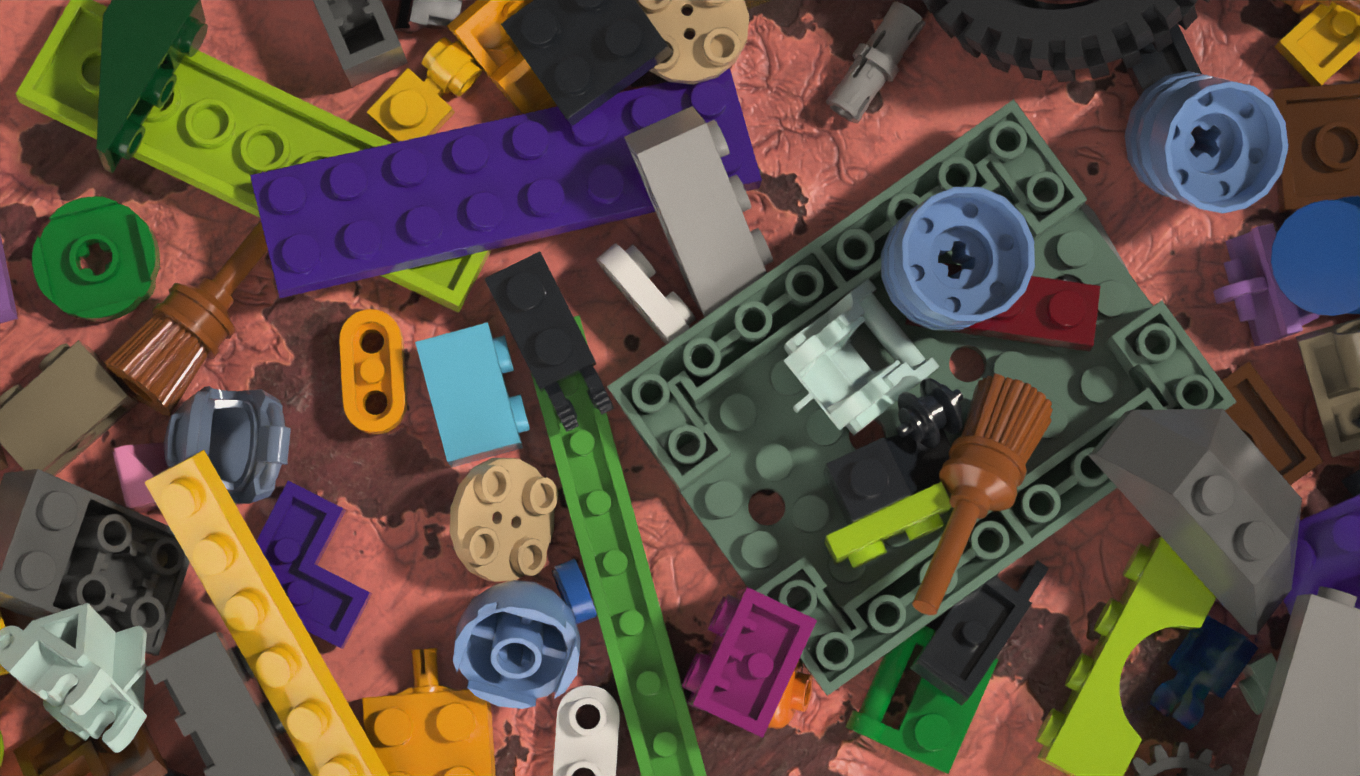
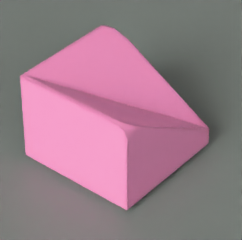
[113,443,168,513]

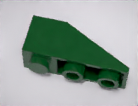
[96,0,208,173]

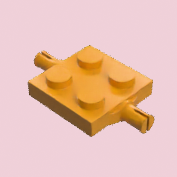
[362,648,496,776]

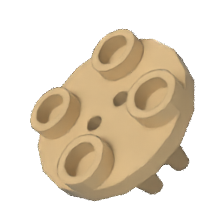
[636,0,749,84]
[450,458,558,582]

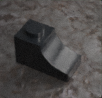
[823,428,951,525]

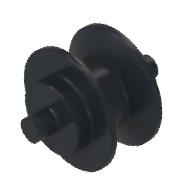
[896,378,963,449]

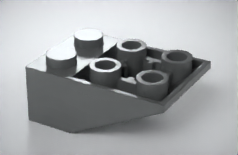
[0,469,190,656]

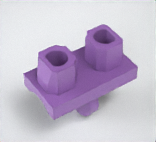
[1213,223,1320,347]

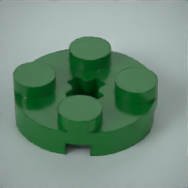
[32,196,160,322]

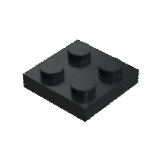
[501,0,673,126]

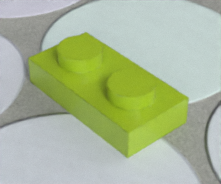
[824,482,951,568]

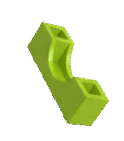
[1035,537,1216,776]

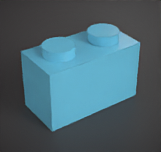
[415,322,530,467]

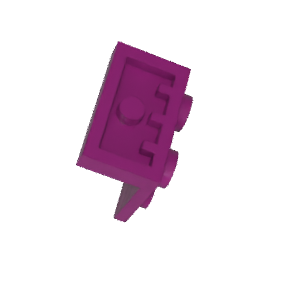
[682,587,817,738]

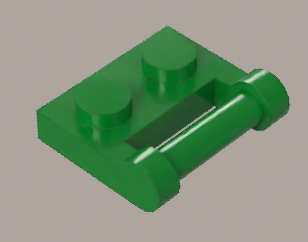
[845,626,999,774]

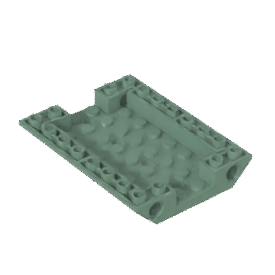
[607,99,1237,696]

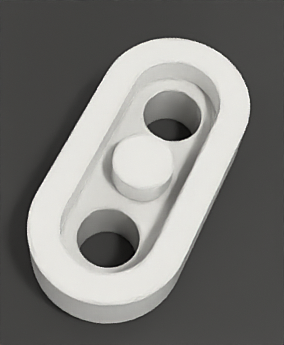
[596,243,696,345]
[553,685,620,776]

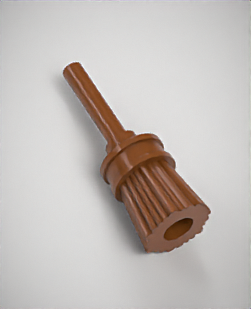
[104,220,268,416]
[912,373,1053,615]

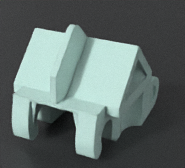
[783,279,940,435]
[0,603,147,753]

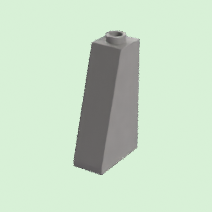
[1243,586,1360,776]

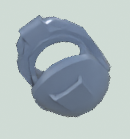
[163,386,291,505]

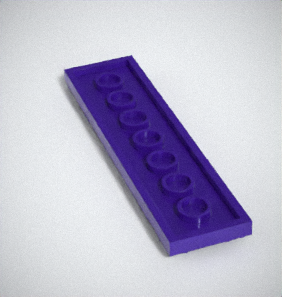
[250,68,762,298]

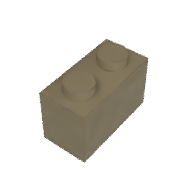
[0,340,139,476]

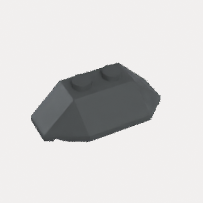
[1089,409,1302,635]

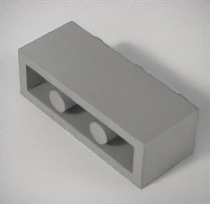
[624,106,773,317]

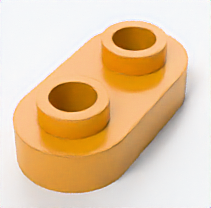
[339,309,407,434]

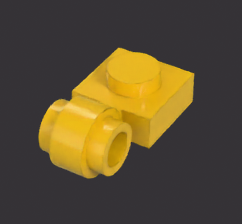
[367,37,482,142]

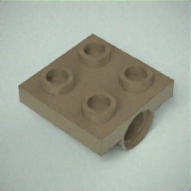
[1296,318,1360,457]

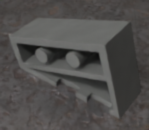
[145,632,311,776]

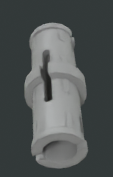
[826,2,926,124]

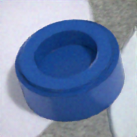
[552,559,597,624]

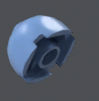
[453,580,581,709]

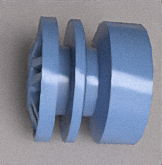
[1124,71,1288,214]
[881,187,1035,331]

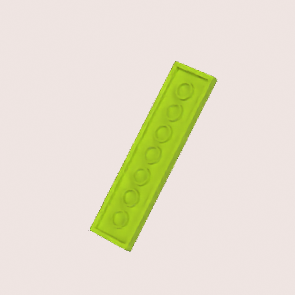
[16,0,491,313]

